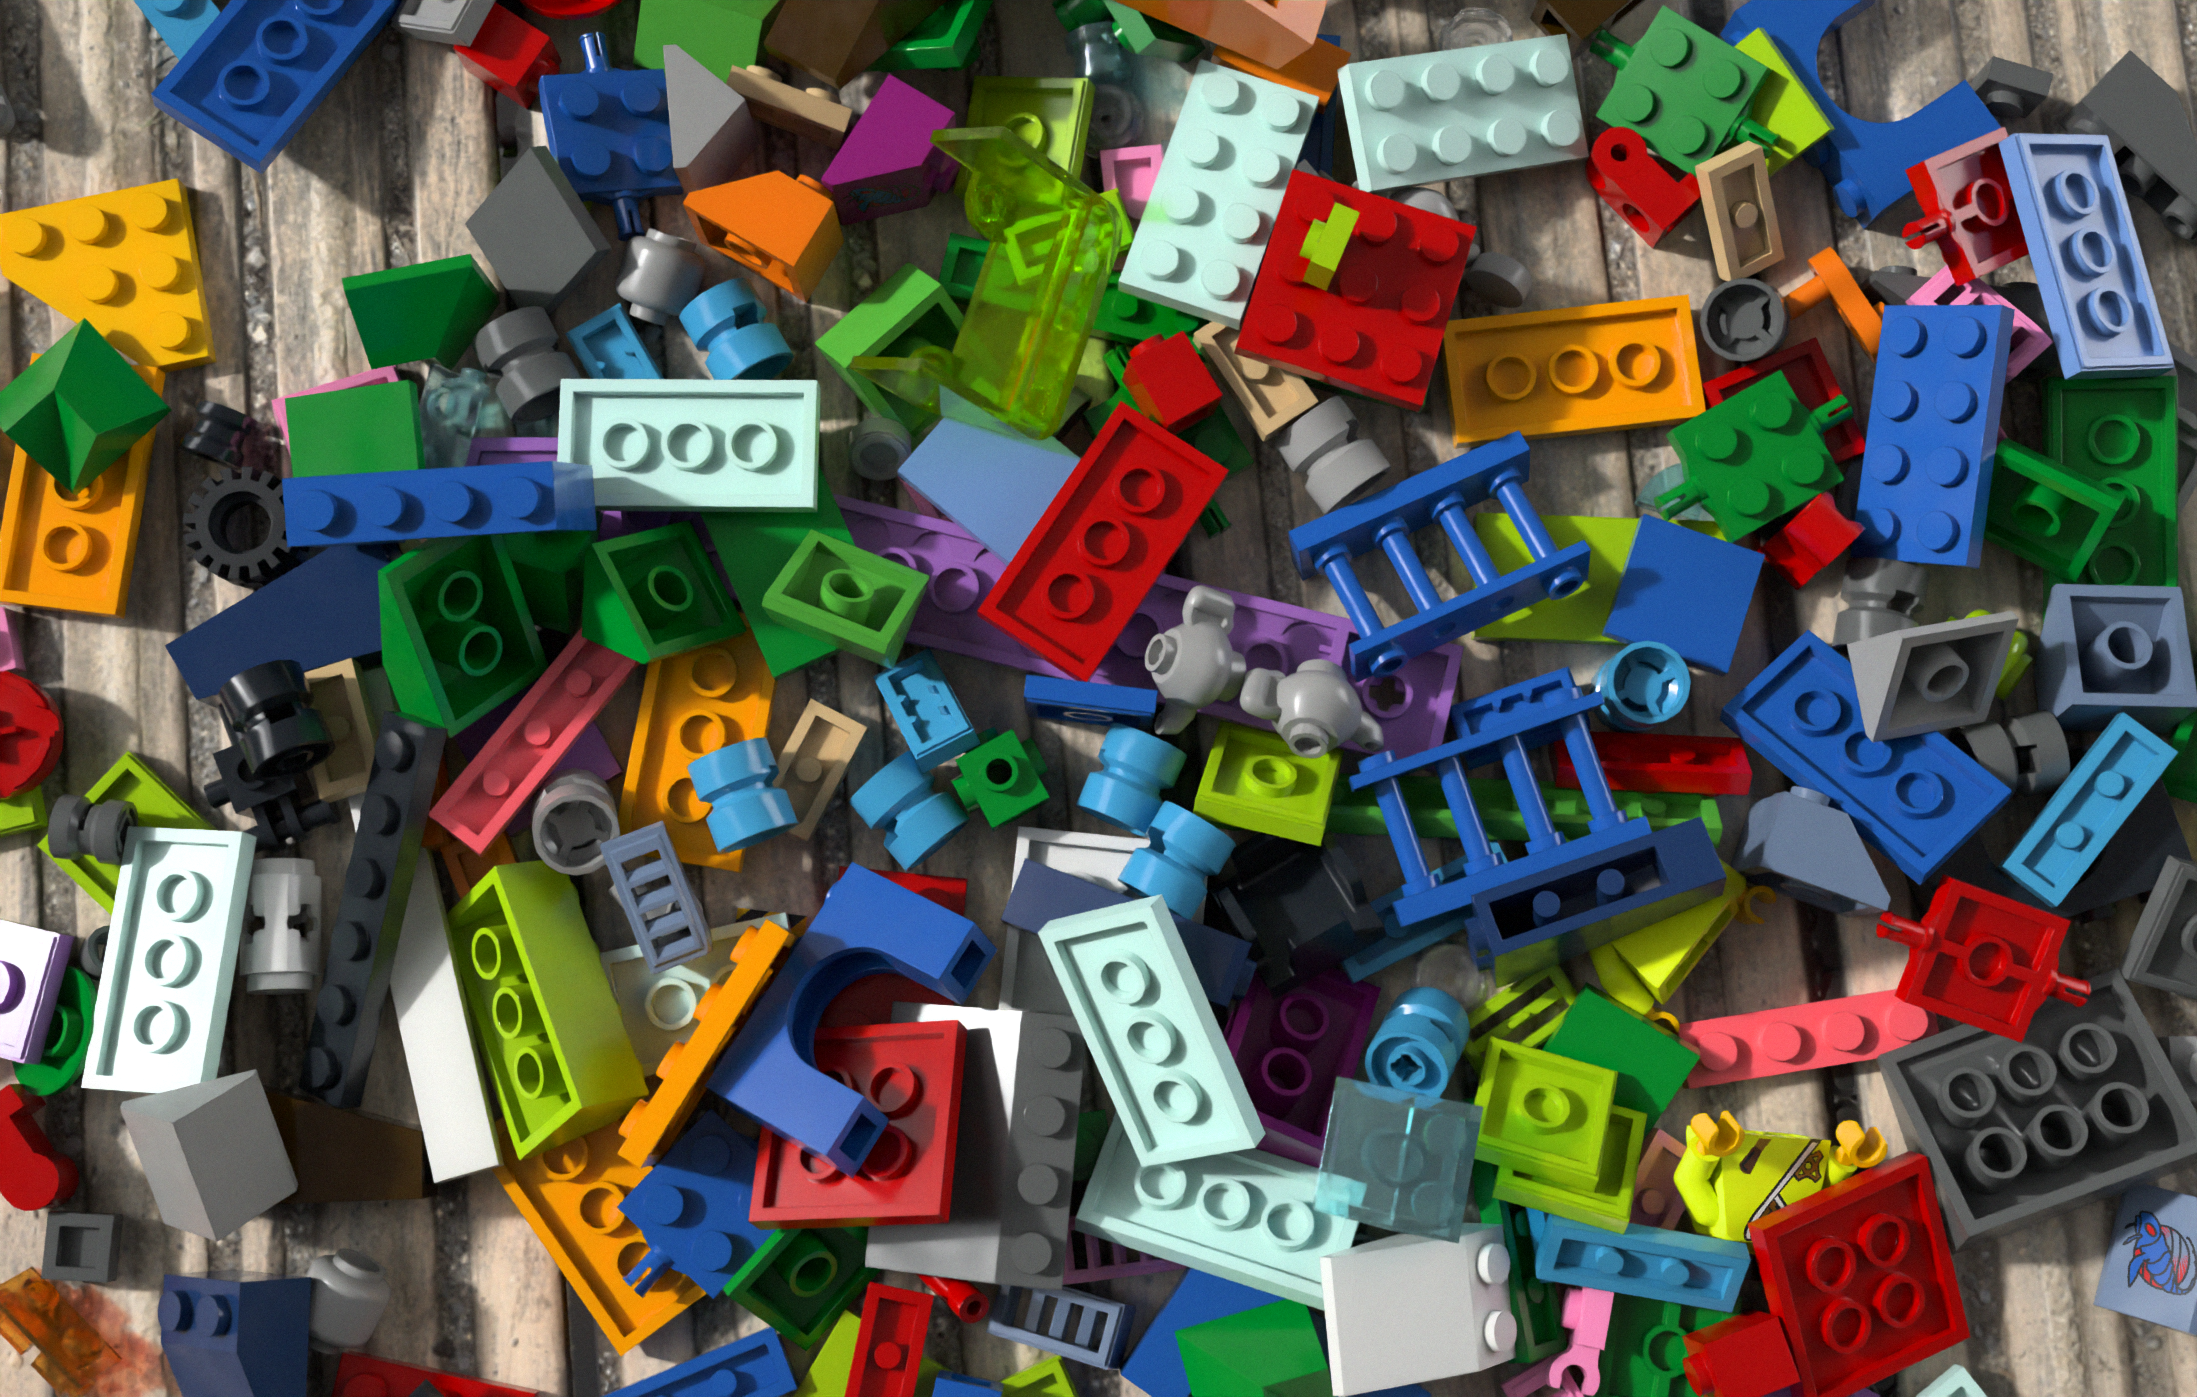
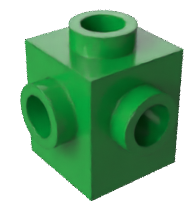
[951,727,1050,832]

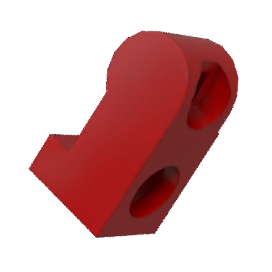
[1585,126,1702,249]
[1757,491,1865,590]
[0,1084,79,1211]

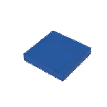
[1601,514,1765,677]
[1023,675,1158,731]

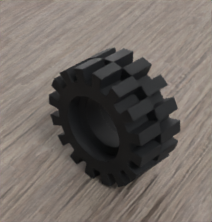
[183,466,310,588]

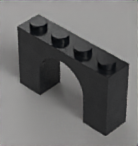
[1904,742,2193,924]

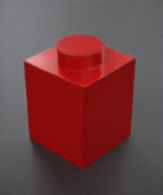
[453,2,562,109]
[1122,331,1223,435]
[1682,1309,1801,1397]

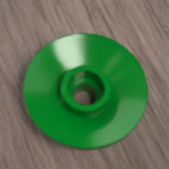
[12,966,97,1096]

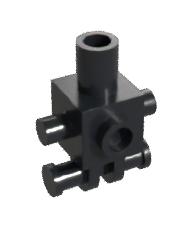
[204,703,341,854]

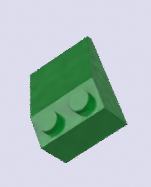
[378,535,549,739]

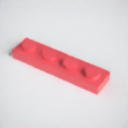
[428,628,640,858]
[1673,989,1939,1089]

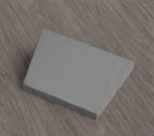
[663,44,760,197]
[1847,611,2019,743]
[120,1069,298,1241]

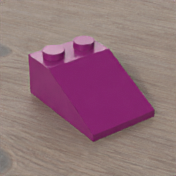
[1223,968,1381,1168]

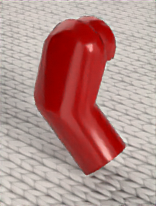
[915,1273,989,1324]

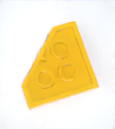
[0,178,217,373]

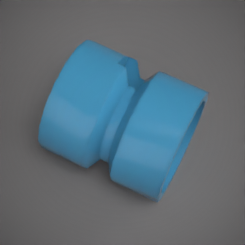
[679,277,794,380]
[1589,640,1691,733]
[1076,723,1187,839]
[687,737,799,854]
[849,750,970,872]
[1117,801,1236,920]
[1365,987,1470,1106]

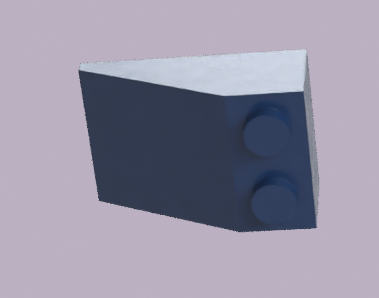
[158,1270,311,1397]

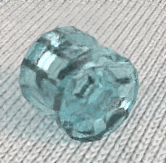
[1064,22,1133,94]

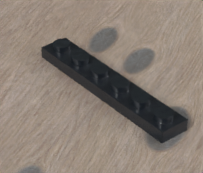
[298,710,448,1109]

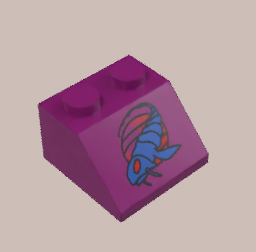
[821,74,963,226]

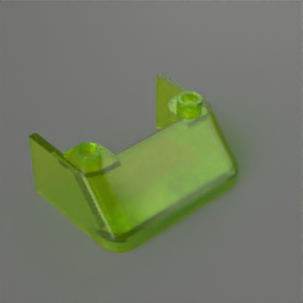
[849,126,1123,440]

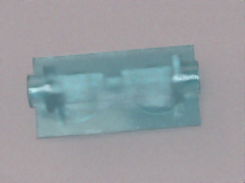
[419,363,490,469]

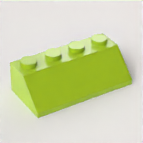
[447,860,649,1161]

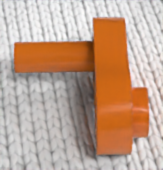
[1784,246,1885,364]

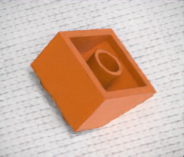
[683,170,844,303]

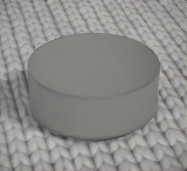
[1466,252,1533,308]
[848,417,911,481]

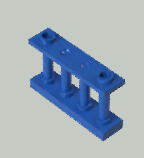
[1288,430,1591,683]
[1348,686,1652,928]

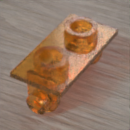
[0,1266,123,1397]

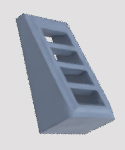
[600,820,713,974]
[986,1284,1136,1370]

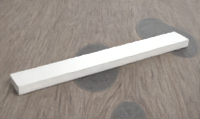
[348,666,504,1183]

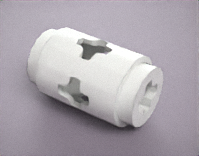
[240,858,321,995]

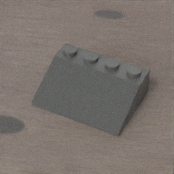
[1877,968,2197,1255]
[865,1001,1086,1290]

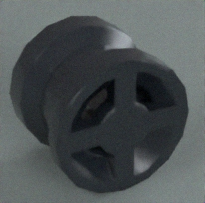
[178,399,258,470]

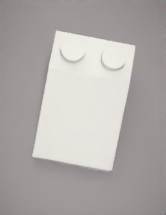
[1319,1222,1517,1397]

